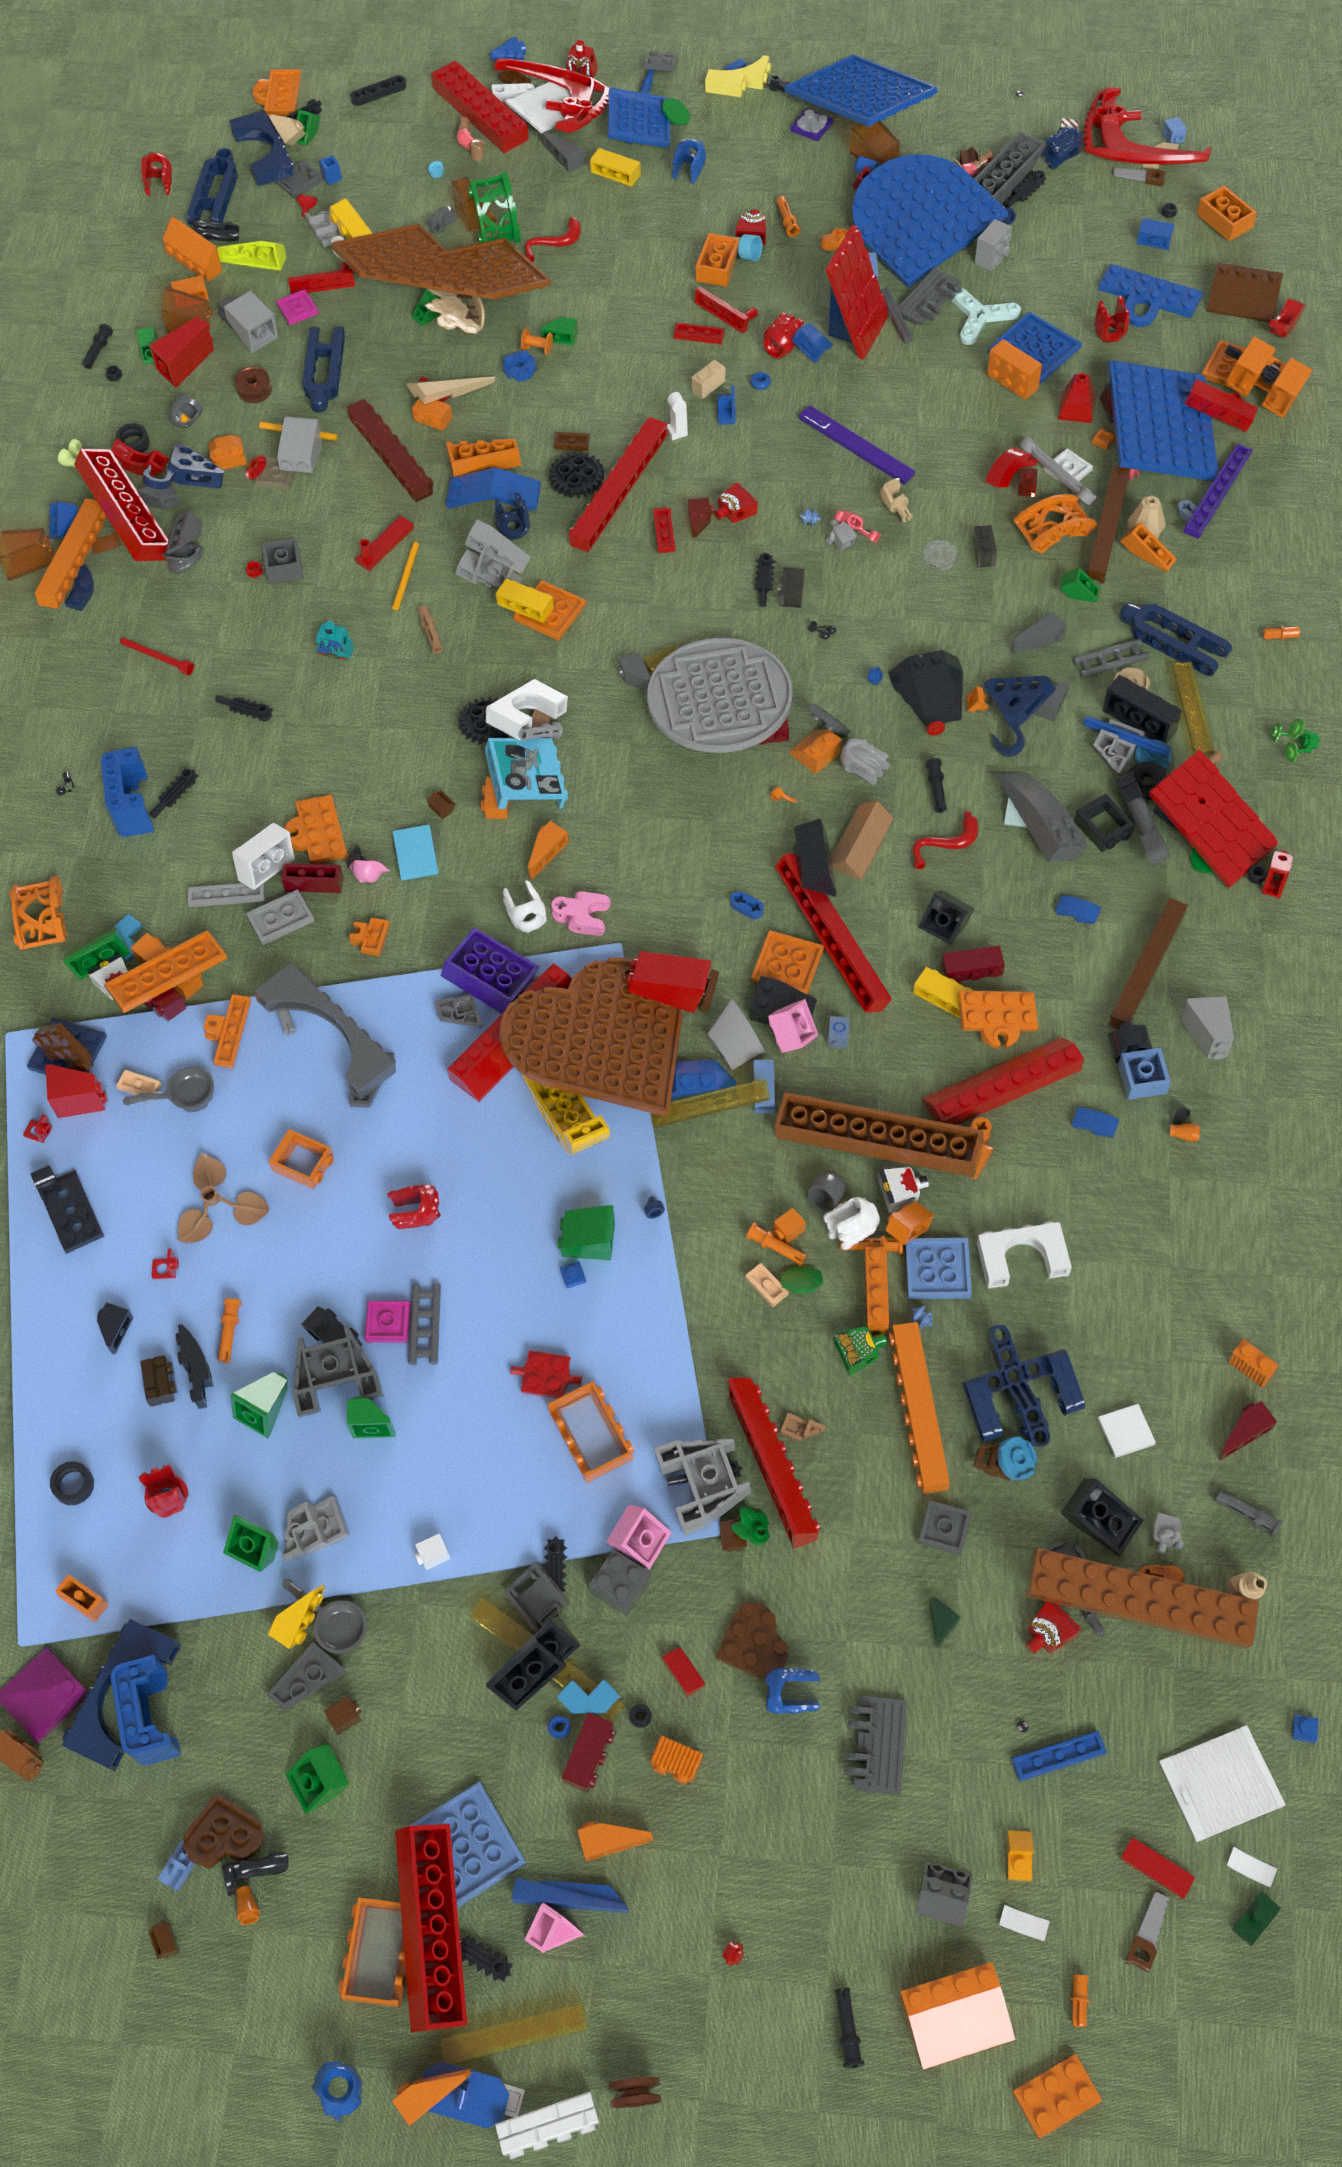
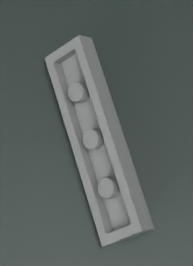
[188,883,265,908]

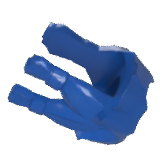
[311,2060,363,2121]

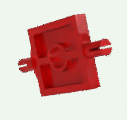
[510,1350,583,1399]

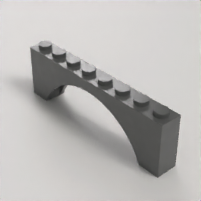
[255,964,396,1100]

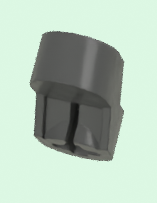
[427,206,456,233]

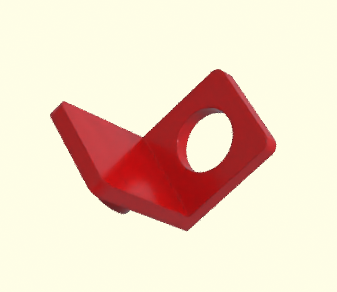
[23,1114,53,1144]
[152,1249,179,1279]

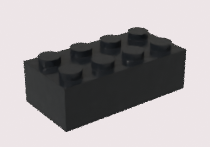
[1102,674,1182,745]

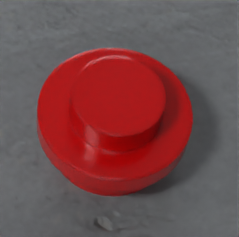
[246,561,263,578]
[722,1941,744,1966]

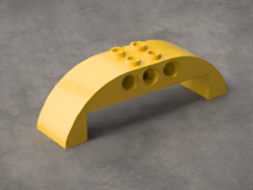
[522,1074,610,1156]

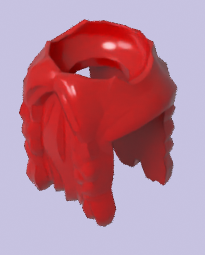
[141,152,172,196]
[1094,296,1130,343]
[763,312,804,359]
[387,1184,441,1229]
[139,1465,189,1518]

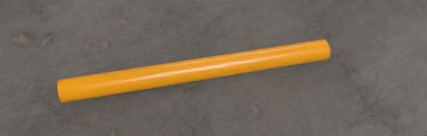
[259,422,338,441]
[392,542,419,611]

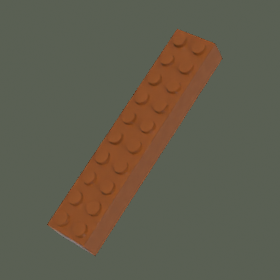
[774,1092,984,1177]
[1025,1548,1259,1649]

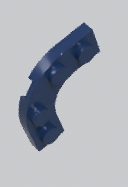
[65,564,94,612]

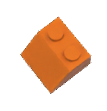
[789,729,842,774]

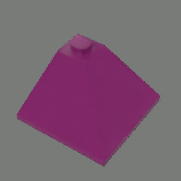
[0,1647,87,1744]

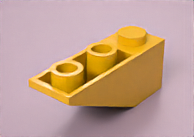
[268,1585,325,1649]

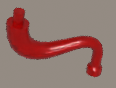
[524,217,581,262]
[912,811,979,870]

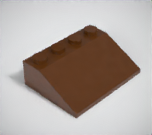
[1206,262,1283,322]

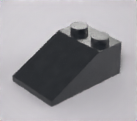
[750,976,817,1025]
[1060,1478,1144,1556]

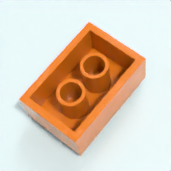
[1197,186,1257,241]
[987,339,1042,400]

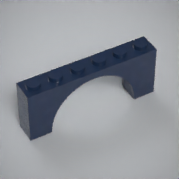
[229,110,294,186]
[62,1619,182,1772]

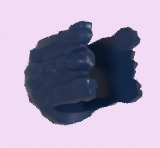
[1041,126,1082,170]
[494,492,530,540]

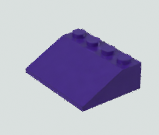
[440,927,540,1013]

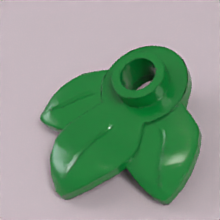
[730,1506,770,1545]

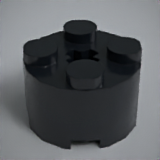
[1108,1022,1152,1064]

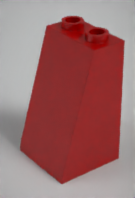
[149,316,214,388]
[626,951,712,1013]

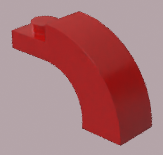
[1269,298,1306,338]
[110,439,169,476]
[985,447,1038,488]

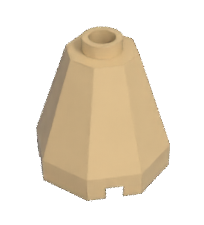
[1127,496,1166,539]

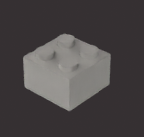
[975,219,1012,271]

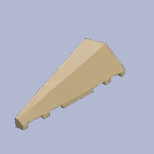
[407,376,495,405]

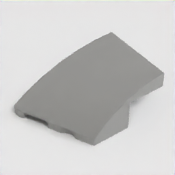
[304,211,346,247]
[1094,719,1145,775]
[707,999,764,1070]
[282,1496,350,1561]

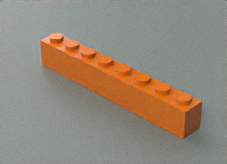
[35,498,108,609]
[889,1322,950,1494]

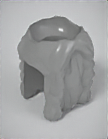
[840,738,890,786]

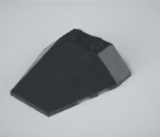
[889,650,963,727]

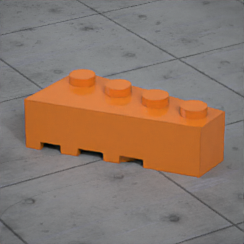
[446,439,521,477]

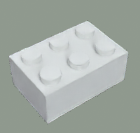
[232,822,295,890]

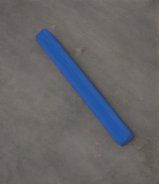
[1083,716,1170,757]

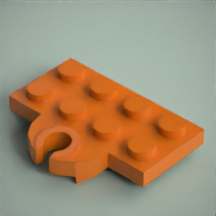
[252,69,302,116]
[284,794,347,864]
[957,991,1039,1049]

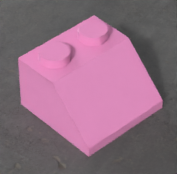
[768,999,818,1053]
[606,1505,672,1570]

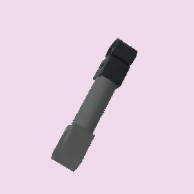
[1116,771,1171,866]

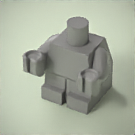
[825,519,857,552]
[1154,1513,1184,1554]

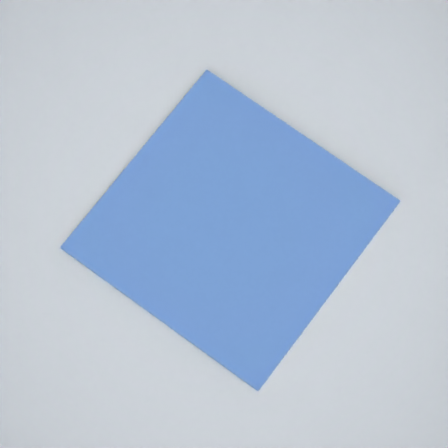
[5,943,721,1647]

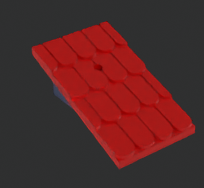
[825,225,889,360]
[1149,749,1279,889]

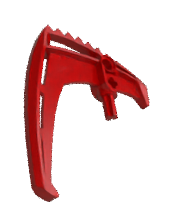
[495,58,609,133]
[1083,87,1212,165]

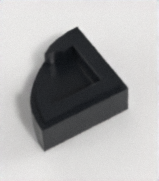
[1173,1106,1191,1125]

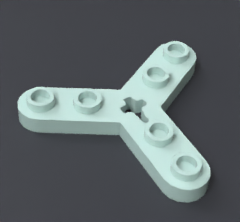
[951,288,1021,345]

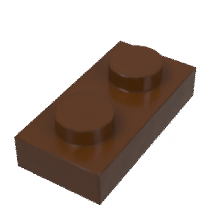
[499,69,532,84]
[554,432,590,451]
[699,969,719,1013]

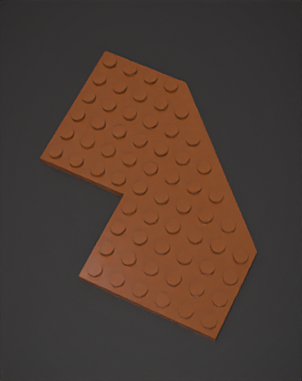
[332,223,551,300]

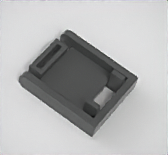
[275,160,323,198]
[504,1562,570,1633]

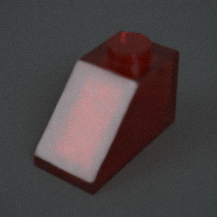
[1018,468,1038,497]
[688,497,714,538]

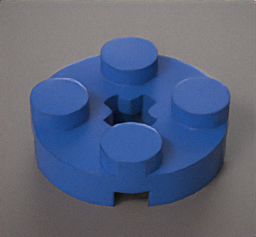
[503,350,537,381]

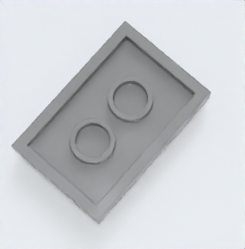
[246,889,314,945]

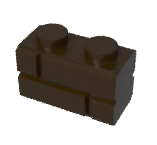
[140,1355,178,1407]

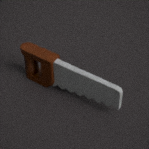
[1113,167,1165,187]
[1124,1892,1170,1973]

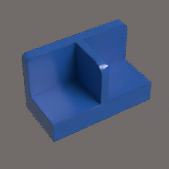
[1137,218,1175,250]
[792,323,833,363]
[718,385,735,425]
[49,501,77,540]

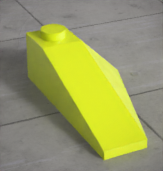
[217,241,286,271]

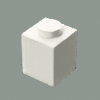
[414,1533,450,1570]

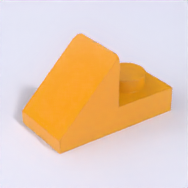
[1007,1830,1034,1881]

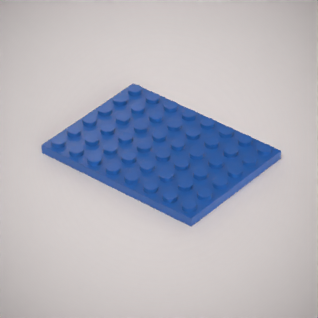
[784,54,938,126]
[1107,360,1219,481]

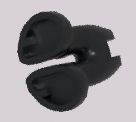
[194,220,240,241]
[221,1852,289,1896]

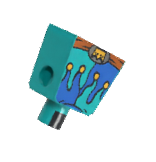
[316,621,354,661]

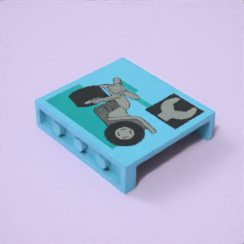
[485,738,568,809]

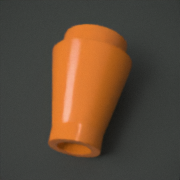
[1170,1123,1200,1143]
[236,1886,260,1925]

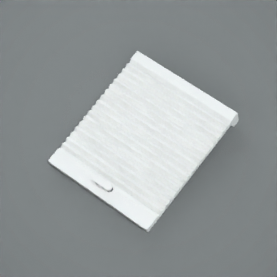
[505,82,571,133]
[1159,1725,1286,1842]

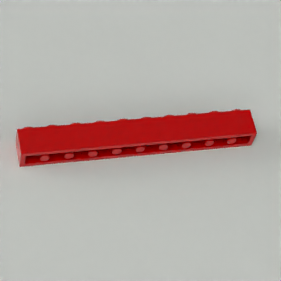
[568,417,668,553]
[775,854,892,1013]

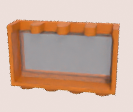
[547,1381,635,1484]
[338,1898,406,2008]

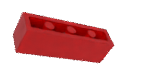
[1185,379,1258,432]

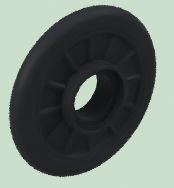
[1128,761,1167,799]

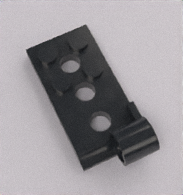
[30,1165,105,1254]

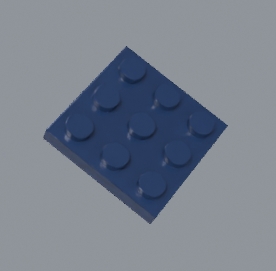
[27,1017,107,1075]

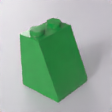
[557,1205,615,1260]

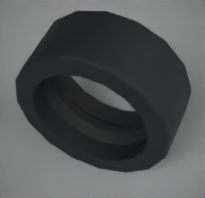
[115,423,150,453]
[50,1461,94,1505]

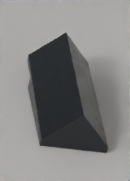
[793,818,837,897]
[486,1618,581,1711]

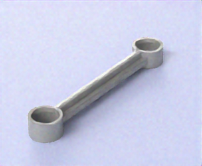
[1019,436,1097,506]

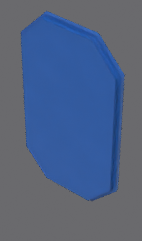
[423,2061,510,2128]

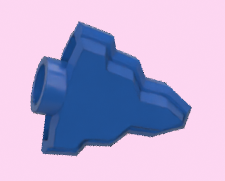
[489,36,526,61]

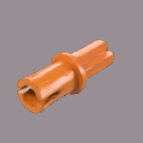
[1263,626,1300,640]
[1070,1975,1090,2027]

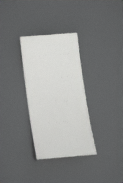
[1227,1847,1277,1887]
[999,1905,1050,1941]

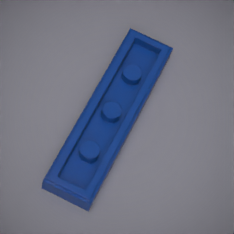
[1011,1730,1107,1782]

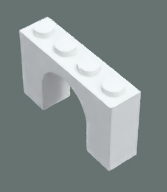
[486,679,568,740]
[976,1221,1072,1288]

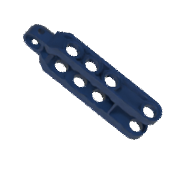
[187,148,238,225]
[302,327,345,413]
[1119,603,1232,676]

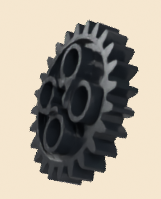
[549,451,605,499]
[458,697,510,745]

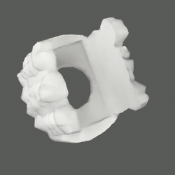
[503,880,547,933]
[823,1197,880,1250]

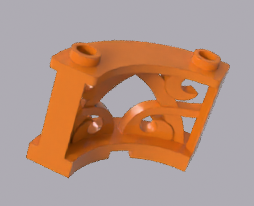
[1013,494,1098,554]
[9,875,68,950]

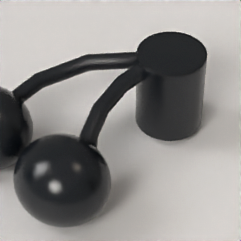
[808,621,836,639]
[56,772,74,795]

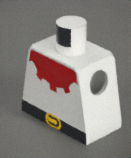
[87,953,128,999]
[877,1167,929,1213]

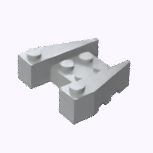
[455,520,530,588]
[654,1439,751,1536]

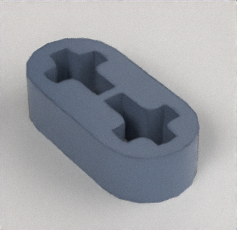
[1177,500,1197,523]

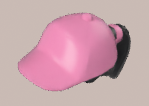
[347,844,390,883]

